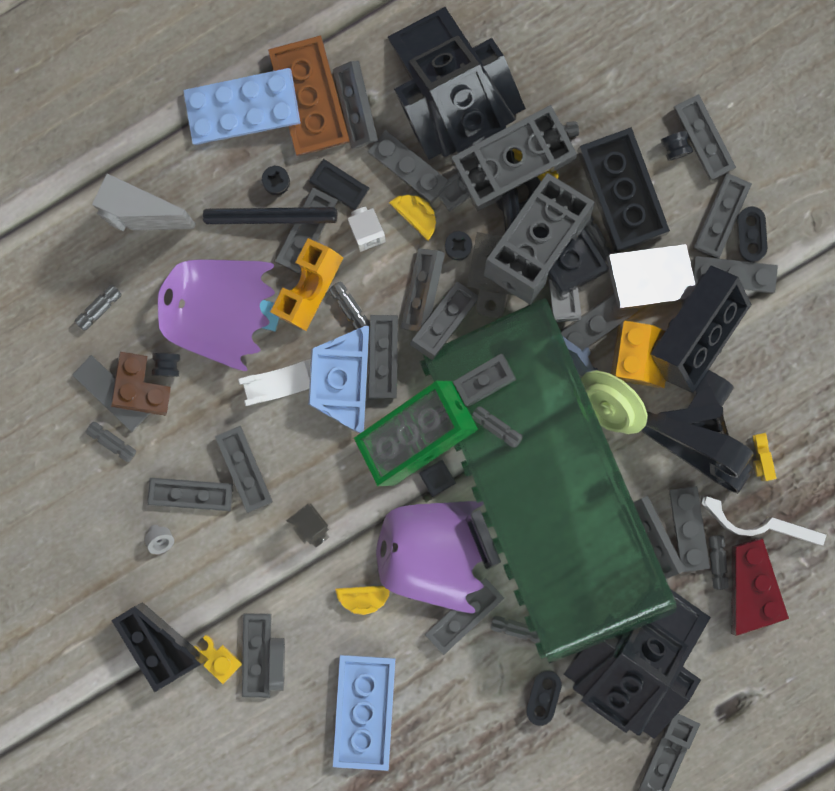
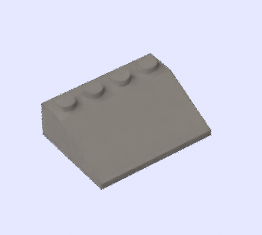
[92,174,196,232]

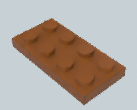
[268,35,350,156]

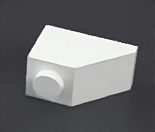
[348,207,386,252]

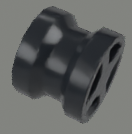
[661,131,693,161]
[262,165,290,196]
[445,231,472,261]
[152,353,180,377]

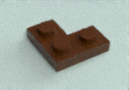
[111,351,171,416]

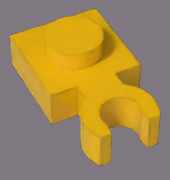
[752,433,777,481]
[194,635,242,684]

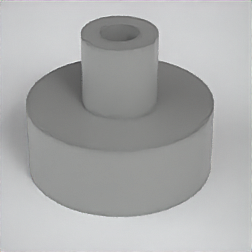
[144,525,174,554]

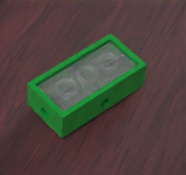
[354,381,478,486]

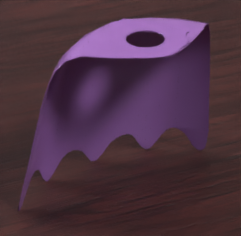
[158,260,275,371]
[376,501,488,613]

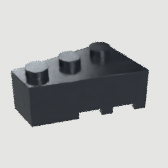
[111,602,209,693]

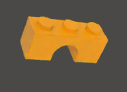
[270,238,344,331]

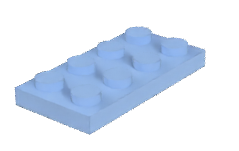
[183,68,301,145]
[333,655,396,771]

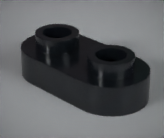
[737,206,768,262]
[526,670,562,726]

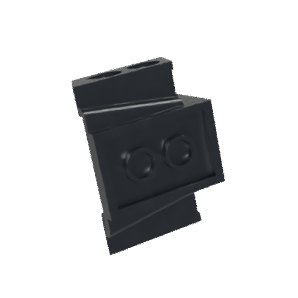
[388,7,526,160]
[563,579,711,739]

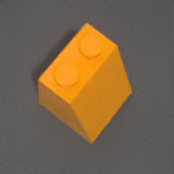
[611,321,666,388]

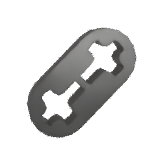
[269,638,285,691]

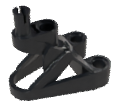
[641,350,754,494]

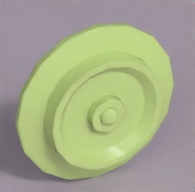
[578,370,648,434]

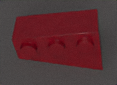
[731,538,789,636]

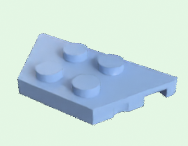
[308,326,369,433]

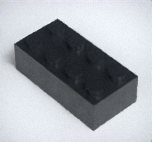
[577,127,670,254]
[651,265,752,393]

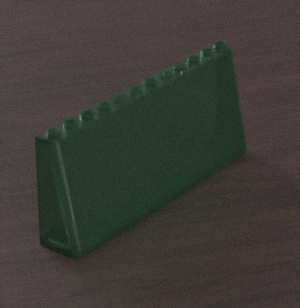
[419,298,677,664]

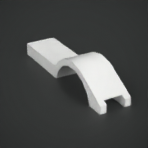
[238,359,311,406]
[701,496,826,545]

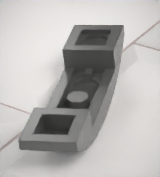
[638,714,700,791]

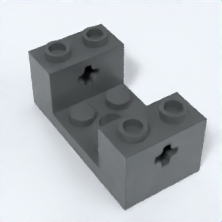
[451,105,577,212]
[484,173,595,305]

